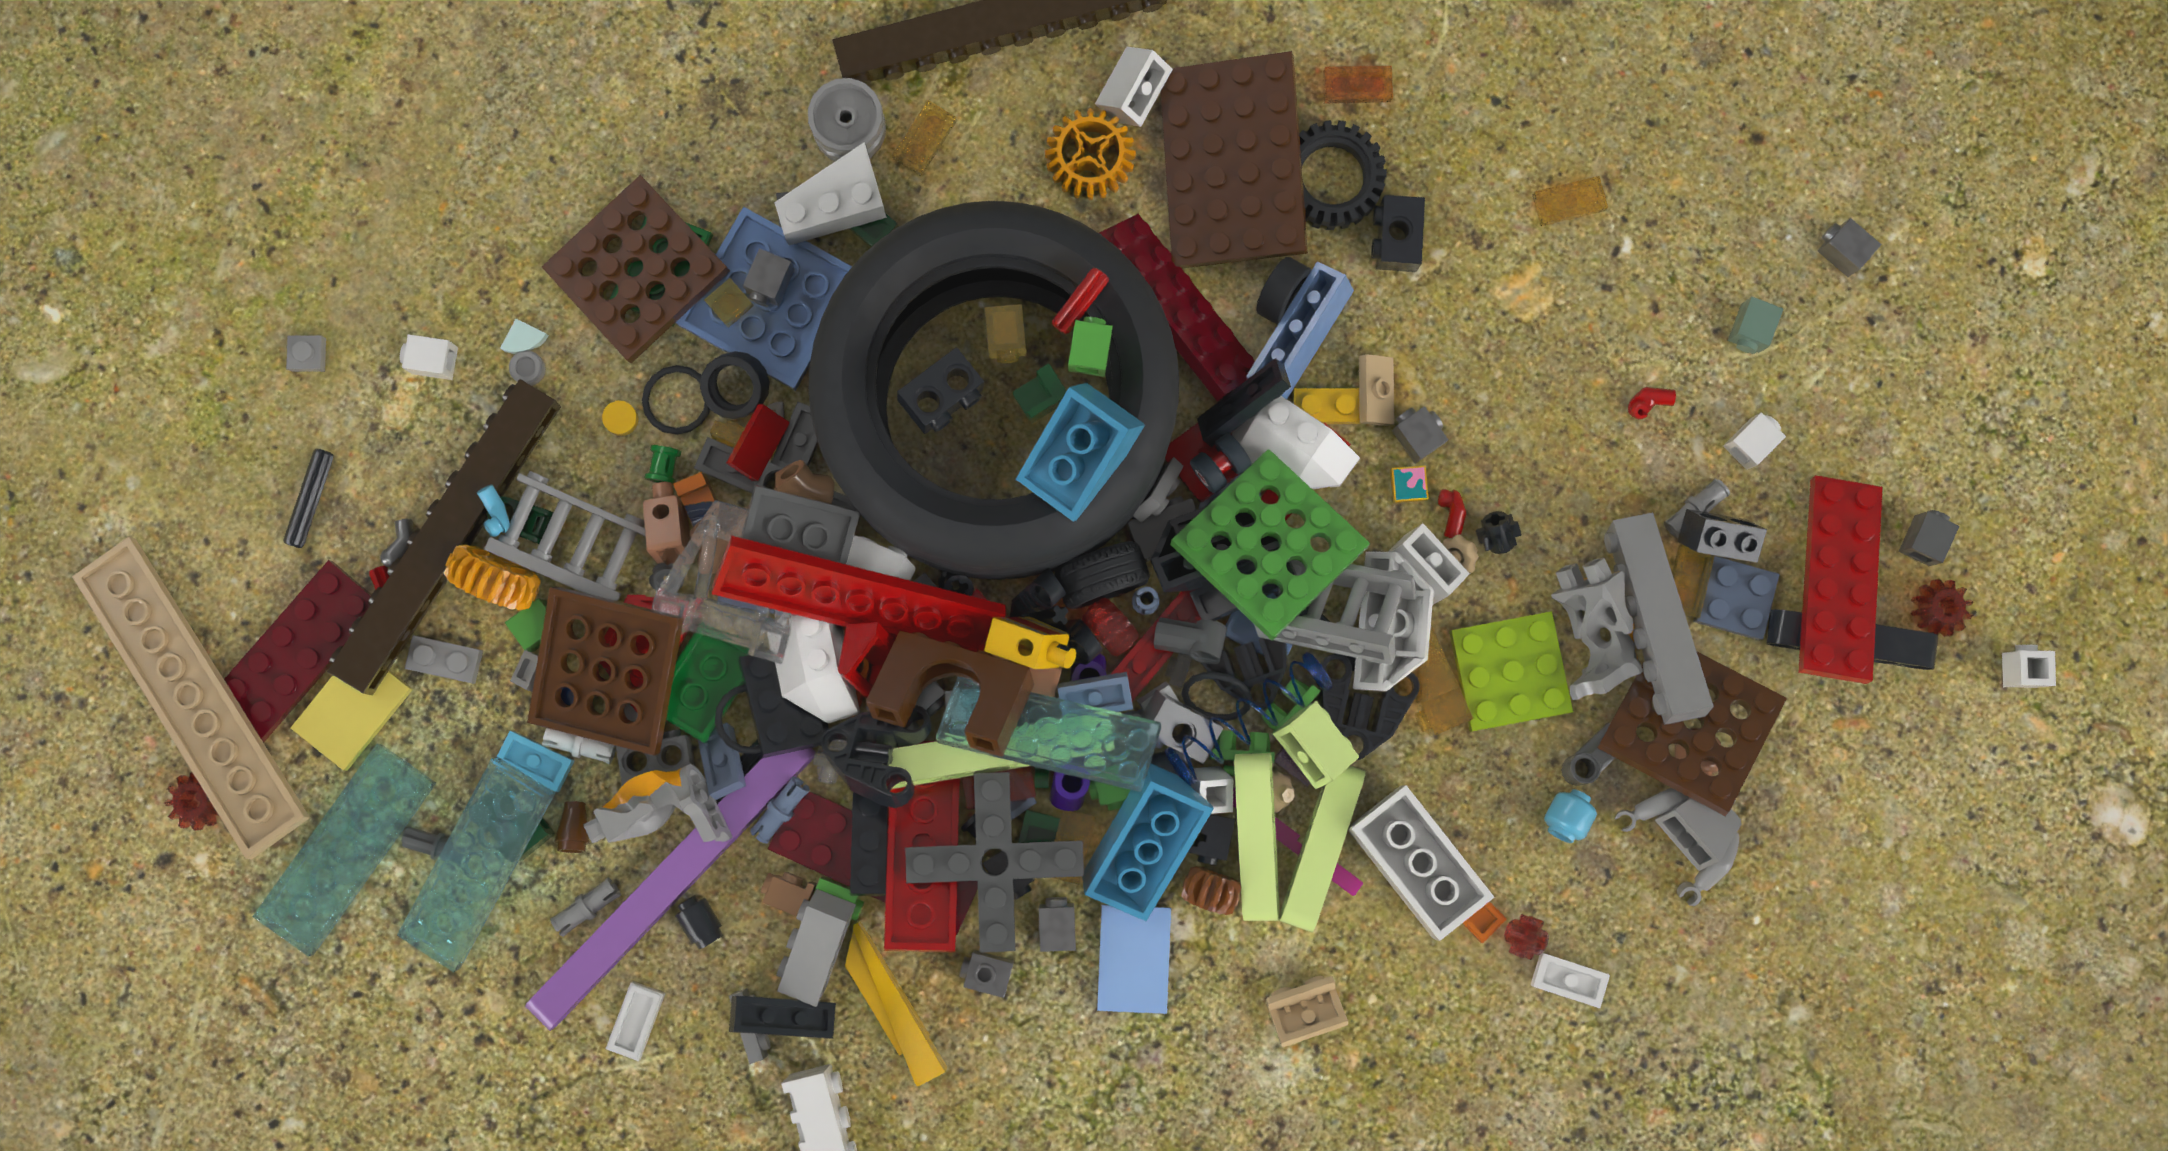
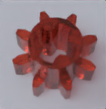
[1504,914,1549,960]

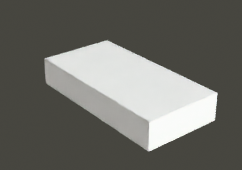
[606,981,665,1061]

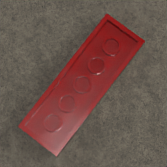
[1798,475,1883,684]
[884,740,960,952]

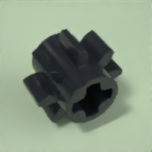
[1476,511,1522,554]

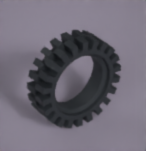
[1299,120,1387,230]

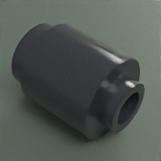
[675,895,723,950]

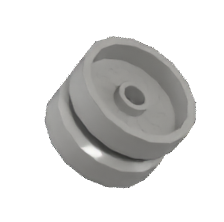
[808,78,886,161]

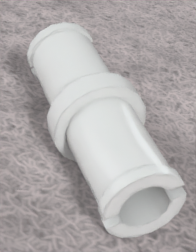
[542,728,616,764]

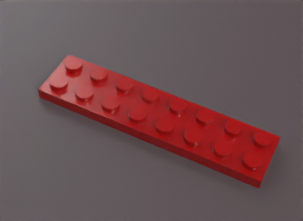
[712,535,1006,652]

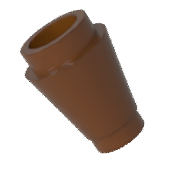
[554,801,590,853]

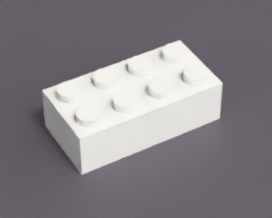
[1348,785,1494,941]

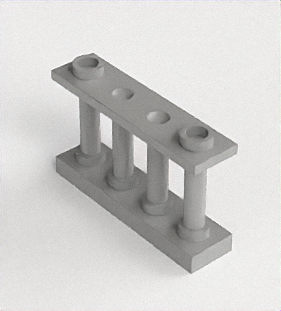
[484,471,646,601]
[1254,560,1416,665]

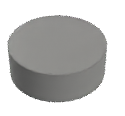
[509,350,546,386]

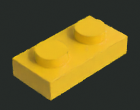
[1292,388,1361,424]

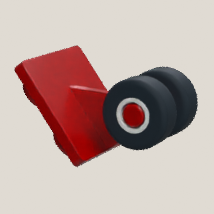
[1165,422,1252,502]

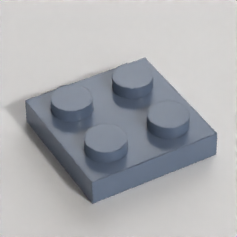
[1693,555,1779,640]

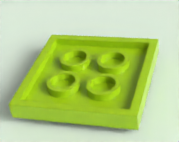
[1449,611,1573,732]

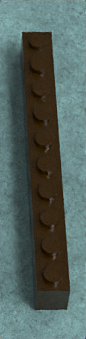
[832,0,1167,86]
[327,379,561,696]

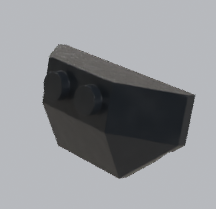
[1151,506,1280,592]

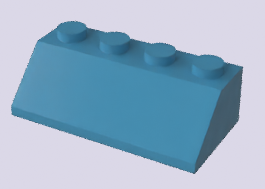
[1082,762,1214,921]

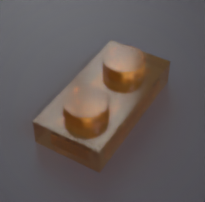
[1323,66,1393,104]

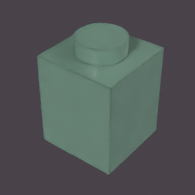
[1727,297,1784,354]

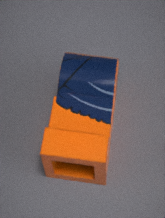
[673,472,722,527]

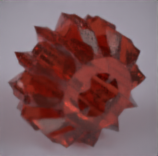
[1910,579,1974,637]
[1082,598,1139,657]
[164,772,219,831]

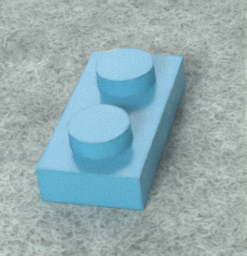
[494,730,575,792]

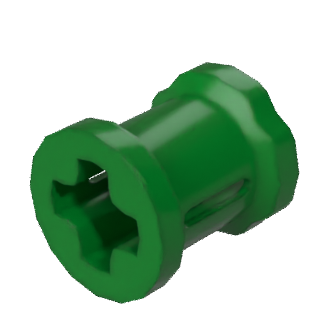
[644,445,681,484]

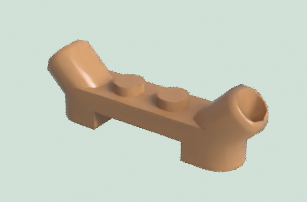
[689,460,835,574]

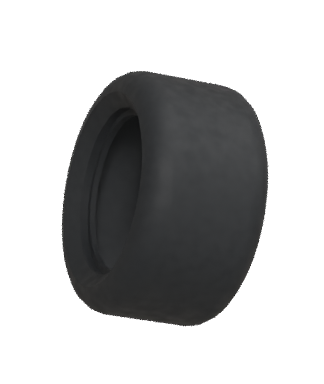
[808,201,1179,580]

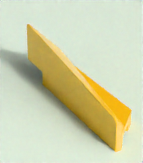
[845,921,947,1087]

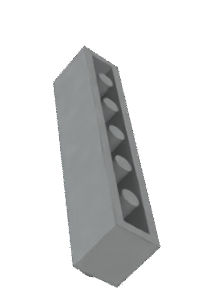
[1604,512,1714,725]

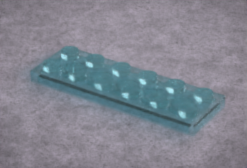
[936,677,1161,792]
[252,744,436,957]
[397,756,555,973]

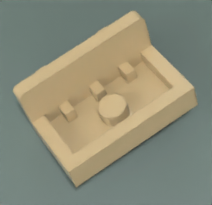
[1266,976,1348,1048]

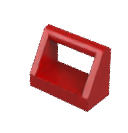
[838,622,895,700]

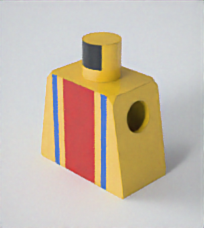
[984,617,1076,669]

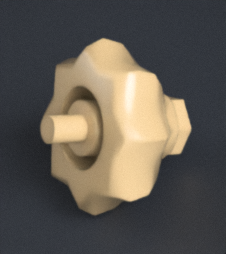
[1443,535,1479,573]
[1273,769,1295,813]

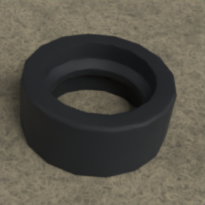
[1256,257,1311,325]
[700,351,770,419]

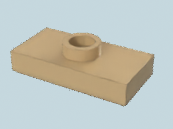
[1359,354,1394,426]

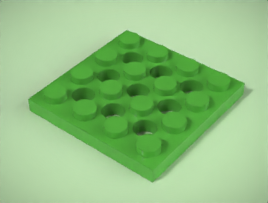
[1170,449,1370,641]

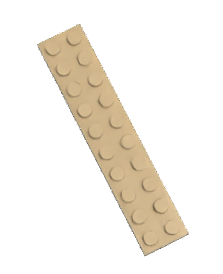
[72,537,310,859]

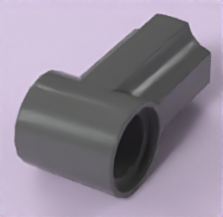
[1154,617,1227,664]
[1561,723,1615,786]

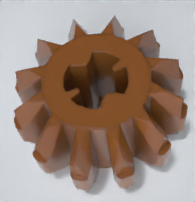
[1181,866,1241,915]

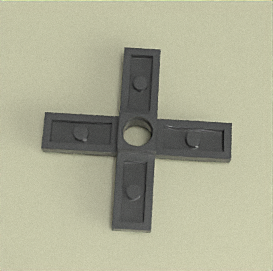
[694,402,861,524]
[905,772,1084,953]

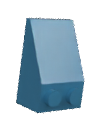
[1016,383,1145,522]

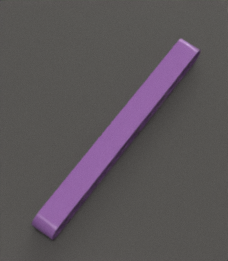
[525,748,817,1031]

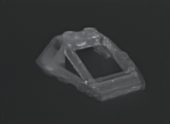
[652,500,791,664]

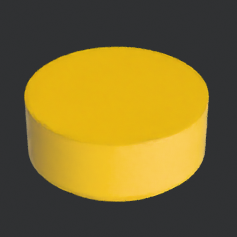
[602,401,639,436]

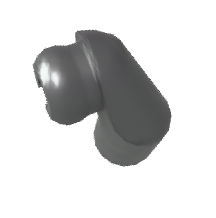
[380,519,414,567]

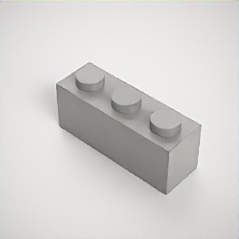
[776,889,856,1007]

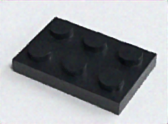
[738,650,831,758]

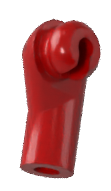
[1628,387,1676,420]
[1437,489,1467,538]

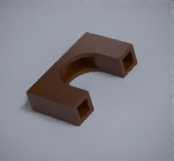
[866,630,1034,757]

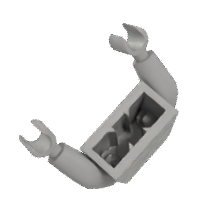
[1615,788,1741,906]

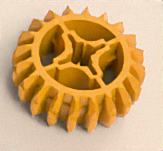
[1045,108,1136,200]
[444,545,541,610]

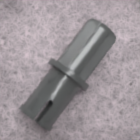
[401,827,474,867]

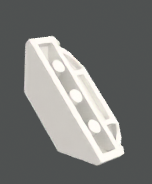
[1232,396,1360,489]
[1353,552,1434,691]
[769,612,860,723]

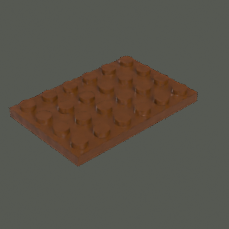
[1161,51,1308,269]

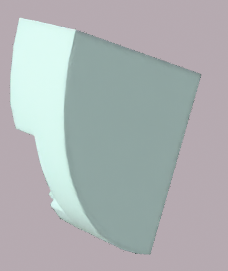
[500,319,549,354]

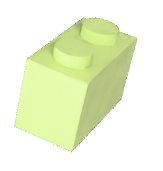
[1273,701,1359,789]

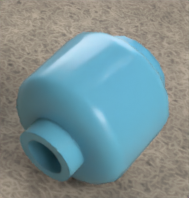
[1544,789,1597,843]

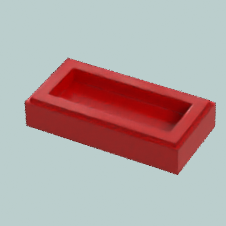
[726,404,790,481]

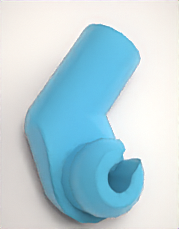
[477,484,510,537]

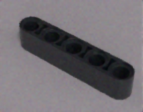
[1766,609,1939,670]

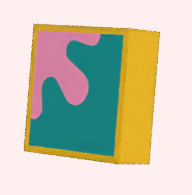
[1390,466,1429,503]

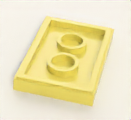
[290,670,413,771]

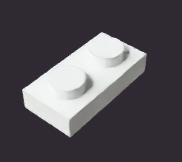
[1531,952,1610,1008]

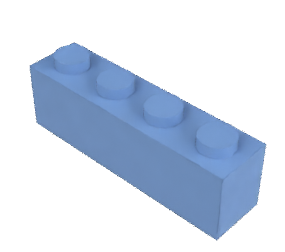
[1246,261,1354,399]

